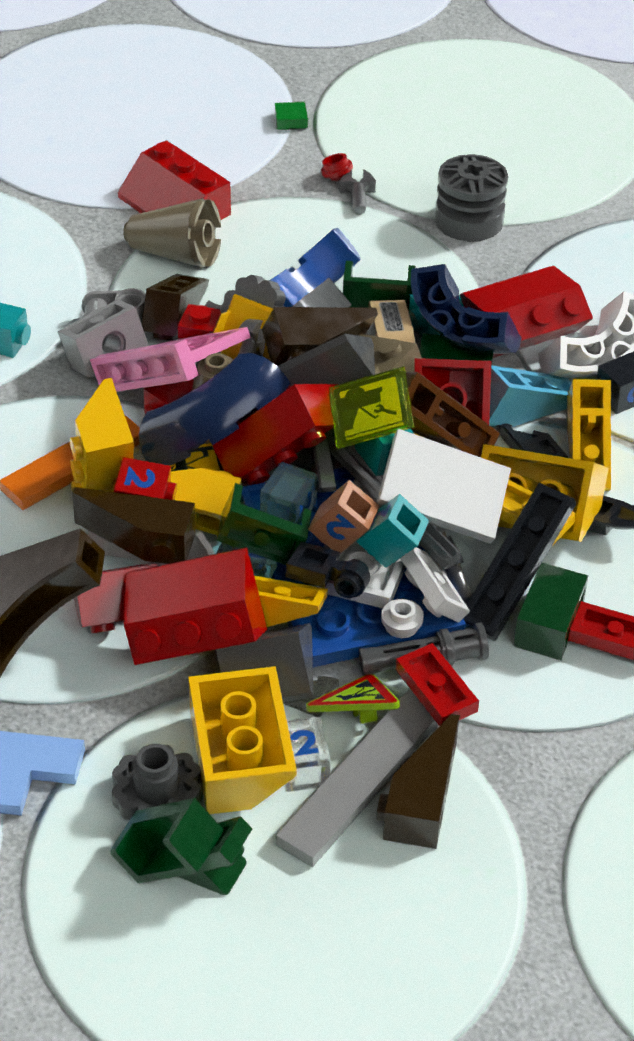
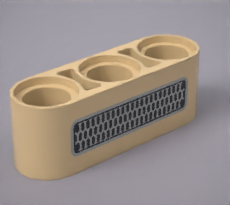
[368,300,415,343]

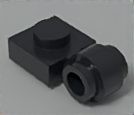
[285,541,370,599]

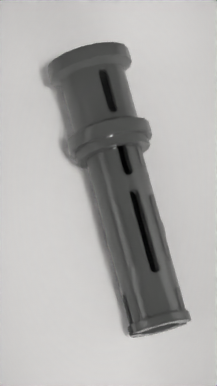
[359,622,489,676]

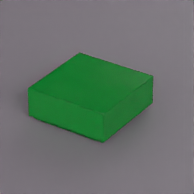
[274,102,308,130]

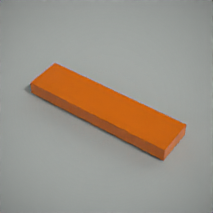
[0,414,140,510]

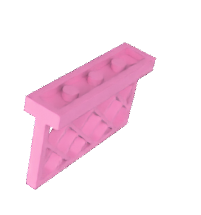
[90,327,251,392]

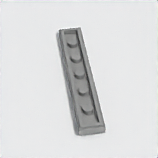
[276,688,438,867]

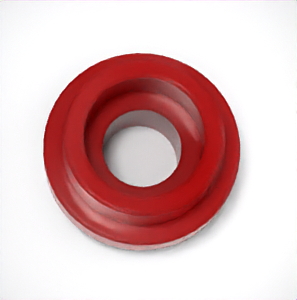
[321,153,353,181]

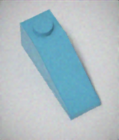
[489,365,571,427]

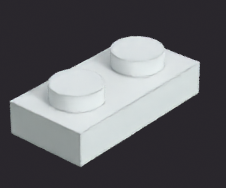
[400,547,470,623]

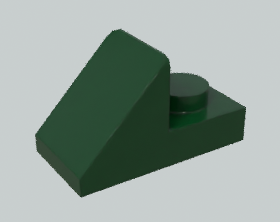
[178,816,253,895]

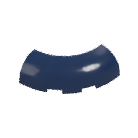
[411,264,521,354]
[139,353,291,466]

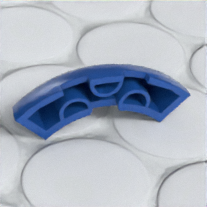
[269,228,361,307]

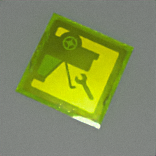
[329,366,414,449]

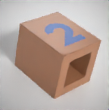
[308,480,380,554]

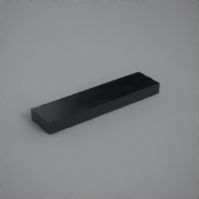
[463,483,576,642]

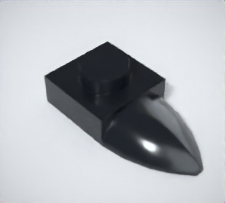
[588,495,634,536]

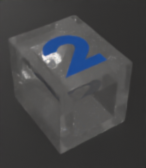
[284,717,330,792]

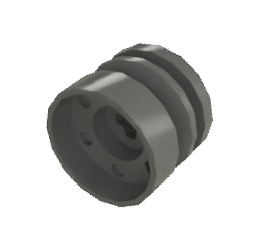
[435,154,509,242]

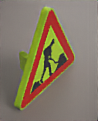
[306,674,400,724]

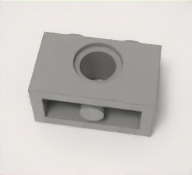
[58,299,149,378]

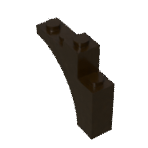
[0,528,105,678]

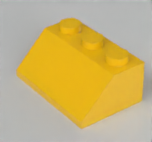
[70,378,134,492]
[481,444,609,542]
[188,666,297,814]

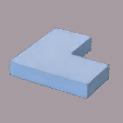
[0,731,85,816]

